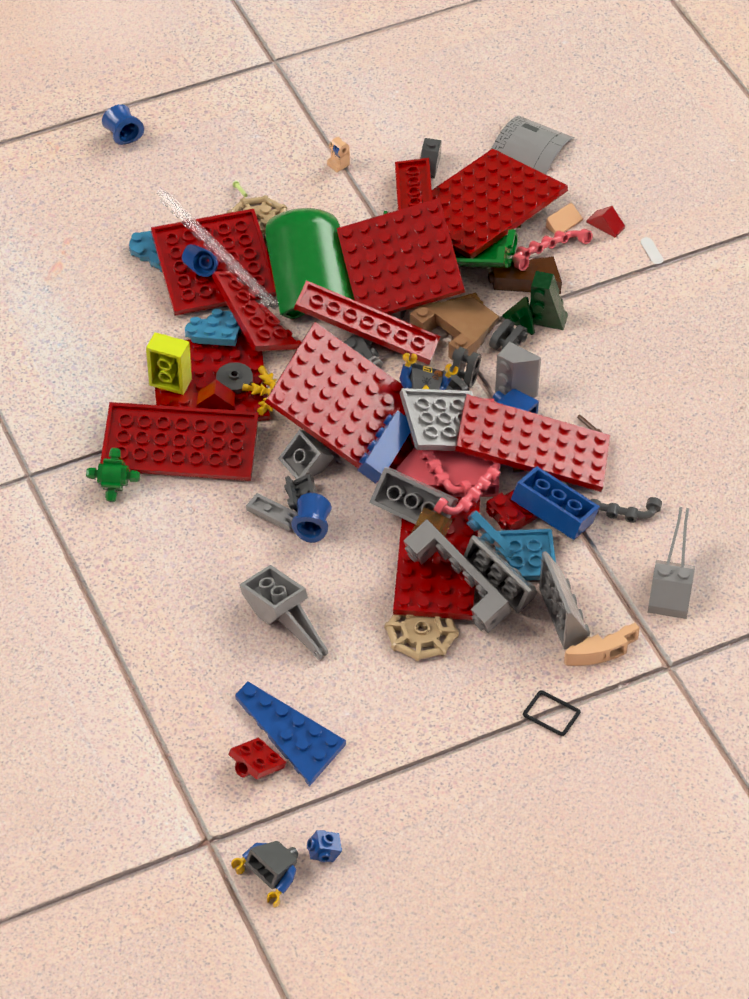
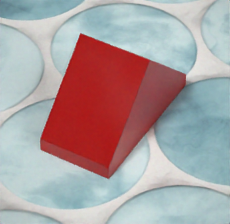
[586,206,625,238]
[197,380,235,409]

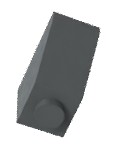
[420,138,442,179]

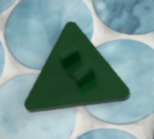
[502,297,535,335]

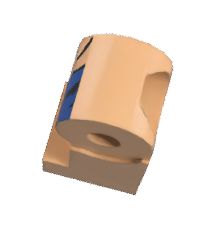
[327,137,350,172]

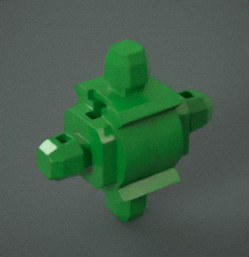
[86,448,140,502]

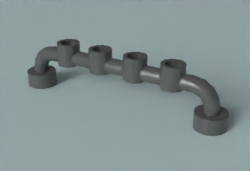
[559,480,662,523]

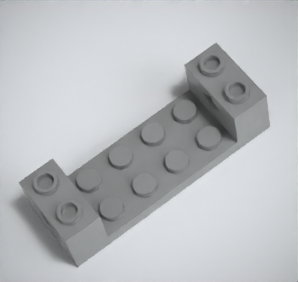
[404,520,511,633]

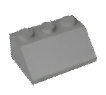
[495,342,541,398]

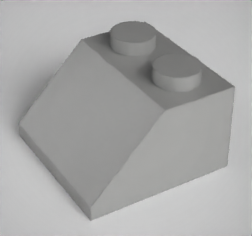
[278,430,334,479]

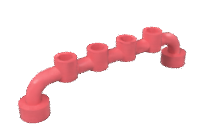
[512,229,593,271]
[411,435,472,497]
[433,458,501,515]

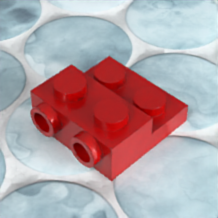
[486,489,539,530]

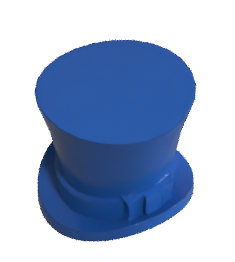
[102,104,144,145]
[291,493,332,543]

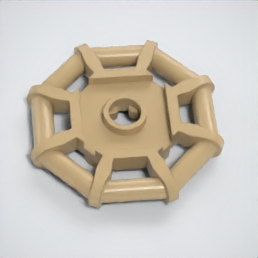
[227,195,288,241]
[384,615,459,661]

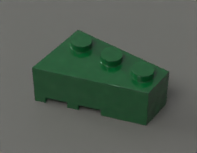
[530,271,568,330]

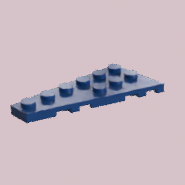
[235,681,346,787]

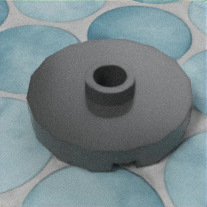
[216,363,253,394]

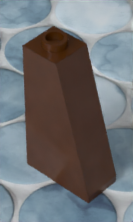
[488,256,562,294]

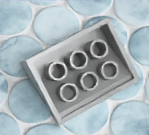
[464,535,538,614]
[539,551,590,650]

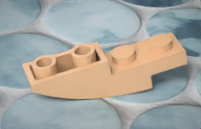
[564,622,640,666]

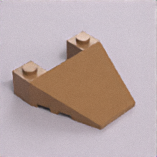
[410,297,499,360]

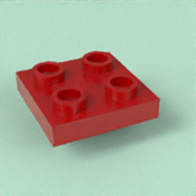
[228,737,286,780]

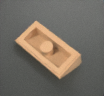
[546,203,583,234]

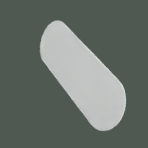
[641,237,664,264]

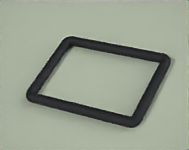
[523,690,581,736]

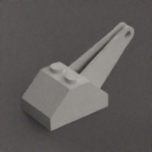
[647,507,695,619]
[239,565,328,659]

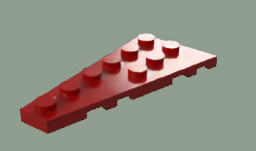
[212,271,301,352]

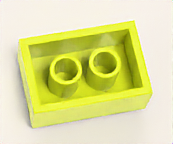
[146,332,192,395]

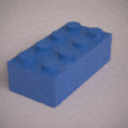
[511,466,600,540]

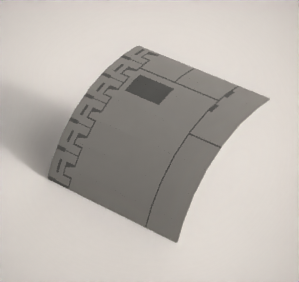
[491,116,574,174]

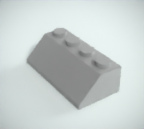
[369,467,458,532]

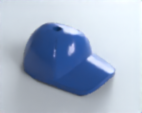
[182,244,218,277]

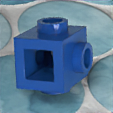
[307,830,342,862]

